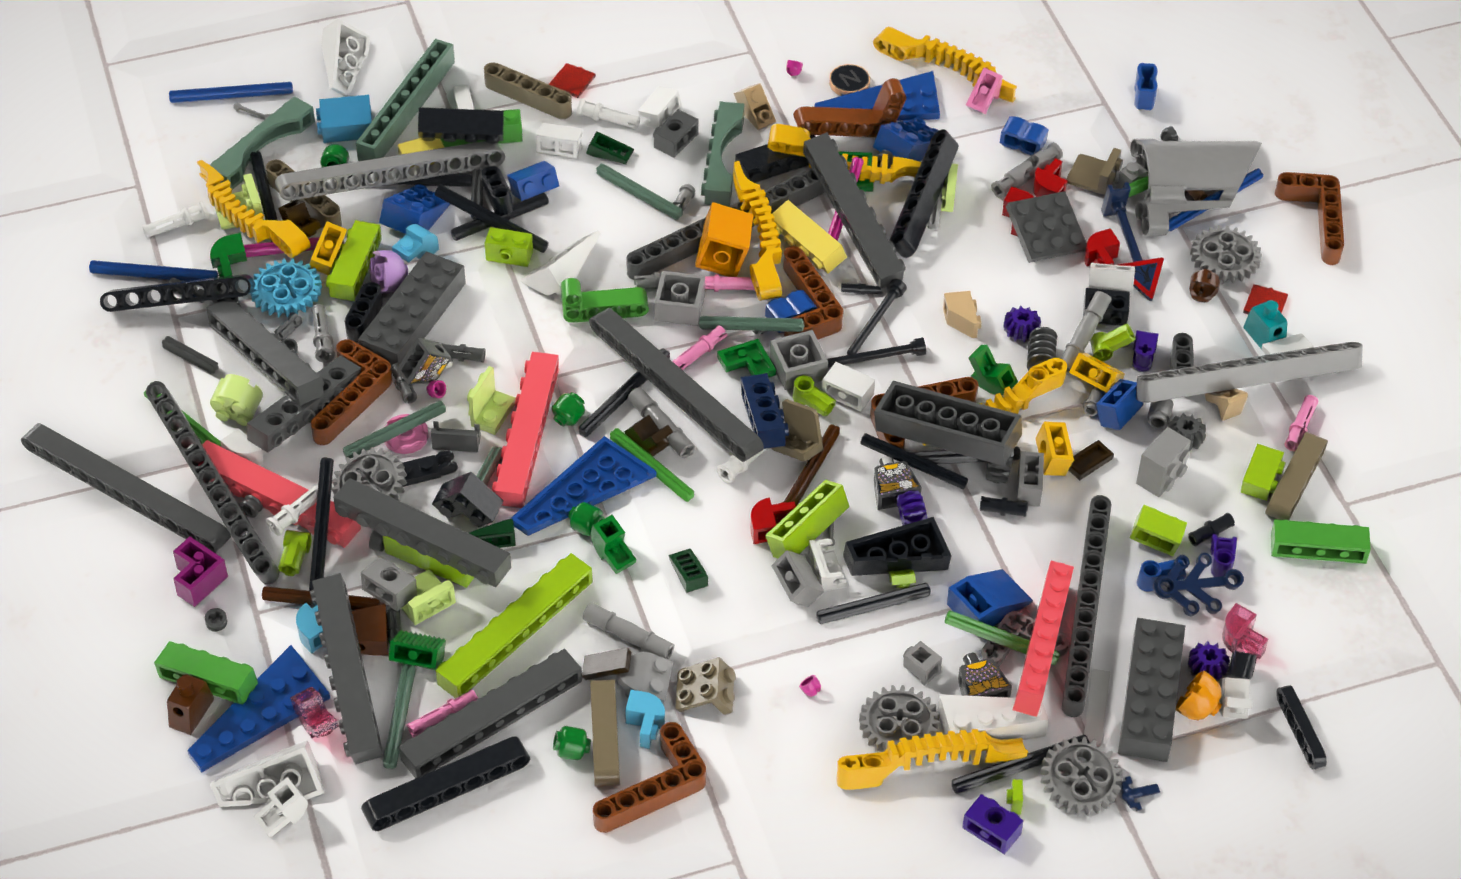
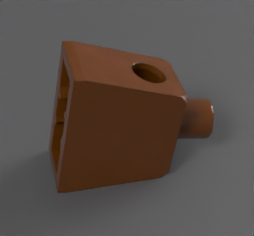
[352,604,389,656]
[167,674,214,735]

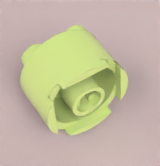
[210,374,263,426]

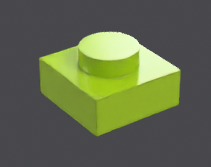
[889,569,916,588]
[1006,779,1023,815]

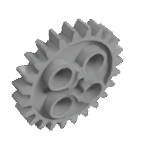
[1190,225,1262,283]
[331,447,407,500]
[859,685,940,752]
[1040,736,1123,816]

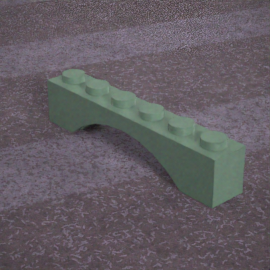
[210,96,315,190]
[701,101,745,207]

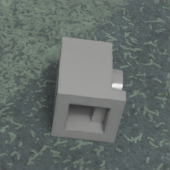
[1114,162,1147,198]
[903,641,942,686]

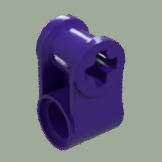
[1132,330,1159,372]
[1210,534,1237,577]

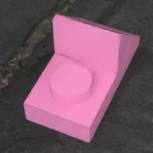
[966,68,1003,115]

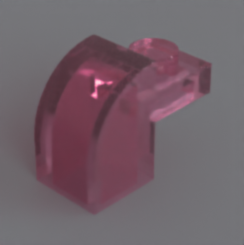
[1222,603,1269,659]
[290,687,339,738]

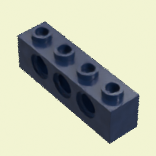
[741,373,789,449]

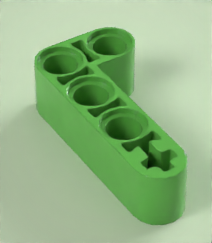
[561,278,649,323]

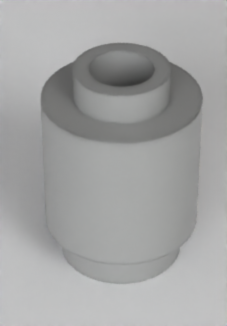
[1147,399,1174,429]

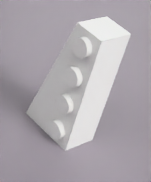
[938,695,1049,740]

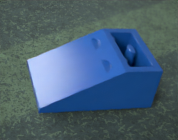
[873,118,939,162]
[379,185,450,234]
[947,569,1033,626]

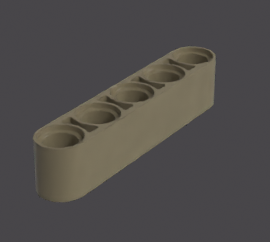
[484,62,572,119]
[266,159,342,228]
[1265,432,1328,520]
[590,679,620,786]

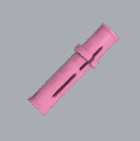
[705,274,755,292]
[672,325,727,370]
[1284,395,1319,451]
[407,690,478,738]

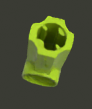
[1090,324,1136,361]
[792,375,836,417]
[278,530,312,577]

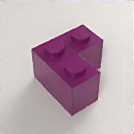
[173,536,228,607]

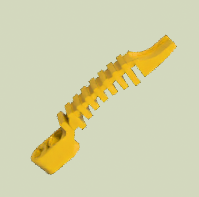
[873,27,1017,102]
[768,124,922,184]
[197,160,311,258]
[733,161,782,301]
[923,358,1067,446]
[836,729,1028,790]

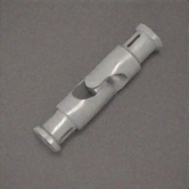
[991,142,1063,199]

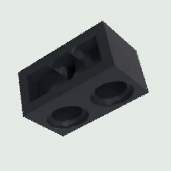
[1083,288,1130,326]

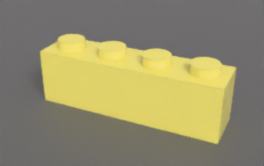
[772,200,847,274]

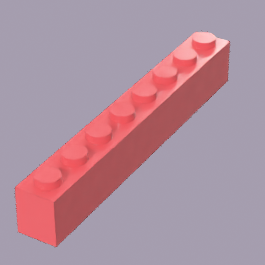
[492,352,559,508]
[198,440,361,548]
[1013,560,1074,717]

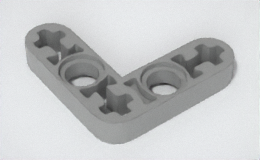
[980,611,1069,667]

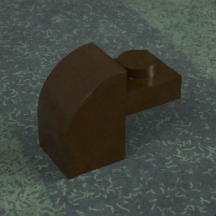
[278,200,322,237]
[624,415,673,456]

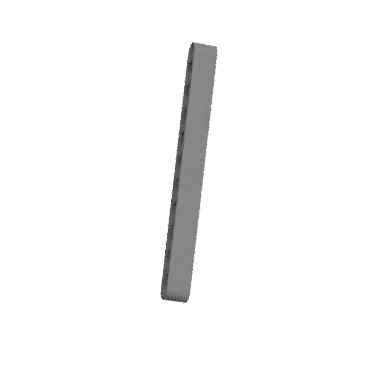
[275,141,505,201]
[1137,342,1363,403]

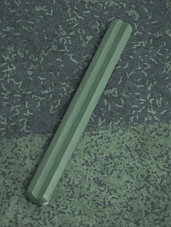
[596,163,683,220]
[698,316,804,332]
[343,400,446,459]
[383,664,416,769]

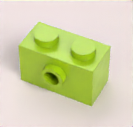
[484,227,533,267]
[1241,443,1286,501]
[1129,505,1187,556]

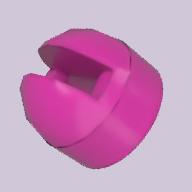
[786,60,803,76]
[426,380,446,398]
[799,675,821,697]

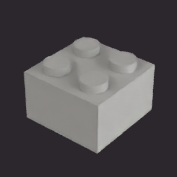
[654,271,705,326]
[770,330,828,390]
[1136,427,1191,497]

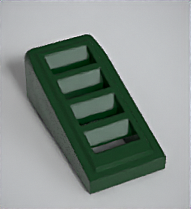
[586,131,634,165]
[468,519,516,548]
[669,548,708,593]

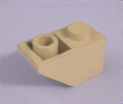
[733,83,776,130]
[943,291,981,338]

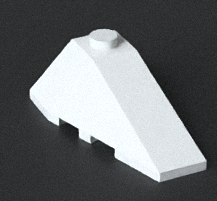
[322,19,370,97]
[520,230,601,296]
[210,740,324,807]

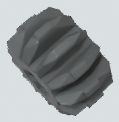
[1168,413,1206,451]
[985,450,1014,483]

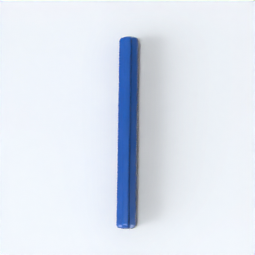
[169,81,293,103]
[1169,168,1264,232]
[89,260,218,281]

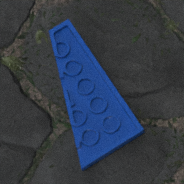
[814,71,940,121]
[510,436,656,536]
[187,645,330,773]

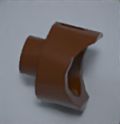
[1189,269,1220,303]

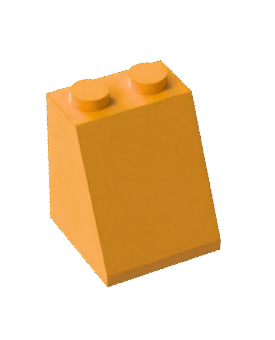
[695,202,754,277]

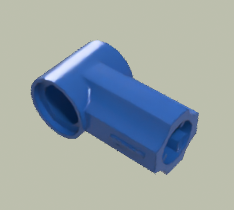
[1136,559,1186,592]

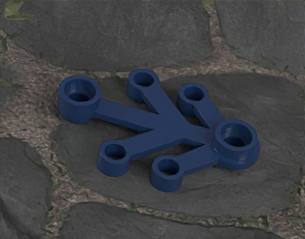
[1153,553,1244,617]

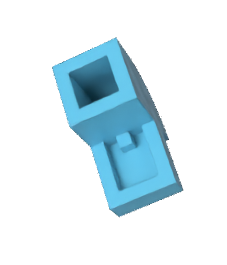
[392,224,439,263]
[296,603,323,653]
[625,690,665,749]

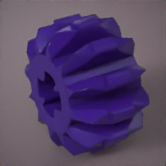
[1003,305,1041,342]
[897,491,928,525]
[1187,641,1230,681]

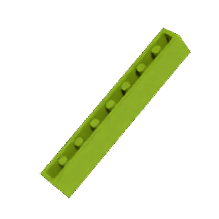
[436,553,593,699]

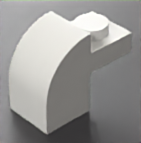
[220,428,267,465]
[1221,678,1253,719]
[253,777,308,838]

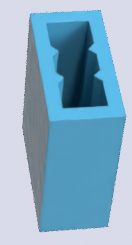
[316,95,372,143]

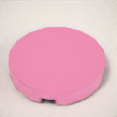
[384,414,429,454]

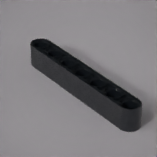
[889,129,959,258]
[100,274,255,312]
[361,737,531,831]

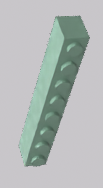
[356,38,455,161]

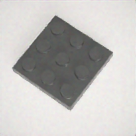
[1006,191,1087,263]

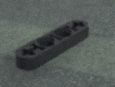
[1276,685,1327,769]

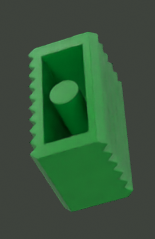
[389,629,446,670]

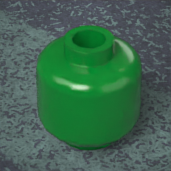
[320,144,350,167]
[552,392,585,426]
[568,502,605,536]
[553,726,591,760]

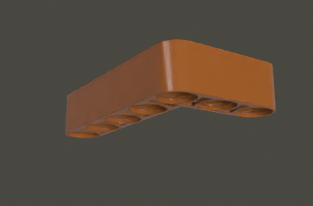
[793,78,906,137]
[1275,172,1344,265]
[783,246,843,340]
[311,339,393,445]
[870,377,979,450]
[593,722,706,833]

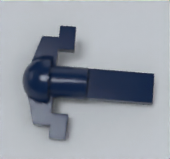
[1121,776,1160,811]

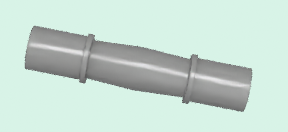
[1061,291,1112,374]
[628,387,695,458]
[583,602,675,659]

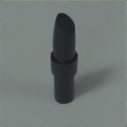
[841,283,883,295]

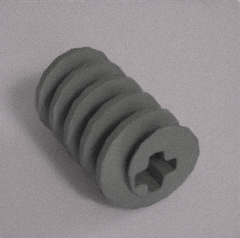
[1026,327,1058,371]

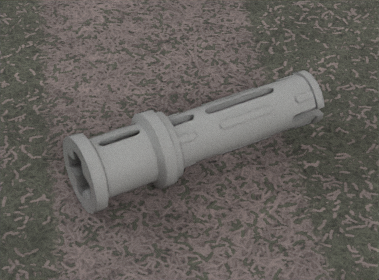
[311,304,335,363]

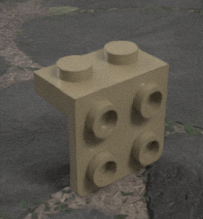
[1066,148,1123,195]
[771,399,823,462]
[675,657,736,715]

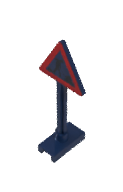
[1101,182,1164,301]

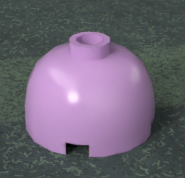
[369,250,408,294]

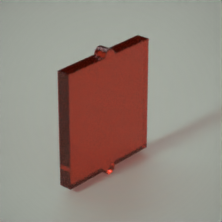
[549,63,596,98]
[1243,284,1288,315]

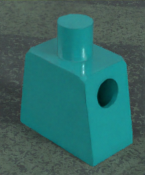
[1243,300,1288,351]

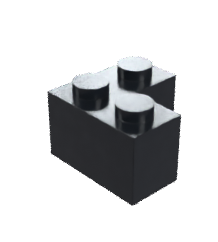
[432,472,504,528]

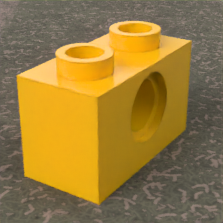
[309,221,347,275]
[1069,353,1125,393]
[1035,422,1074,476]

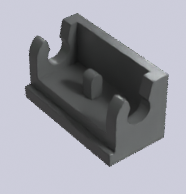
[431,421,481,452]

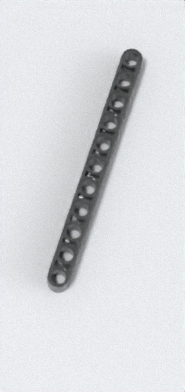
[626,168,825,280]
[589,308,764,462]
[146,381,279,584]
[21,423,231,553]
[1062,495,1112,717]

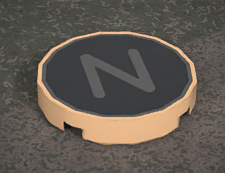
[829,64,870,95]

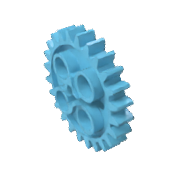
[250,258,322,318]

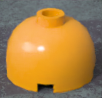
[1176,670,1222,720]

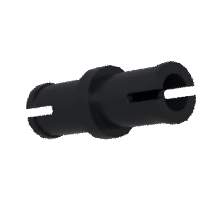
[980,496,1028,517]
[1188,513,1235,547]

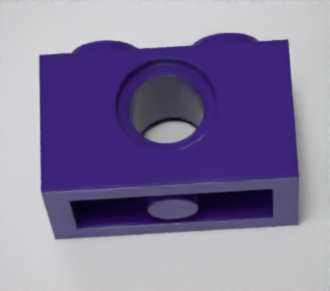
[962,794,1024,855]

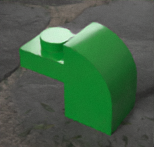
[210,232,247,277]
[968,345,1018,395]
[591,514,637,574]

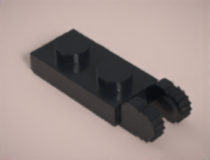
[402,450,458,487]

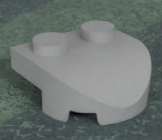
[617,652,673,703]

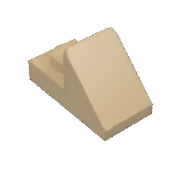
[1205,389,1248,421]

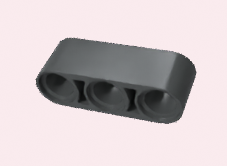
[1170,333,1194,370]

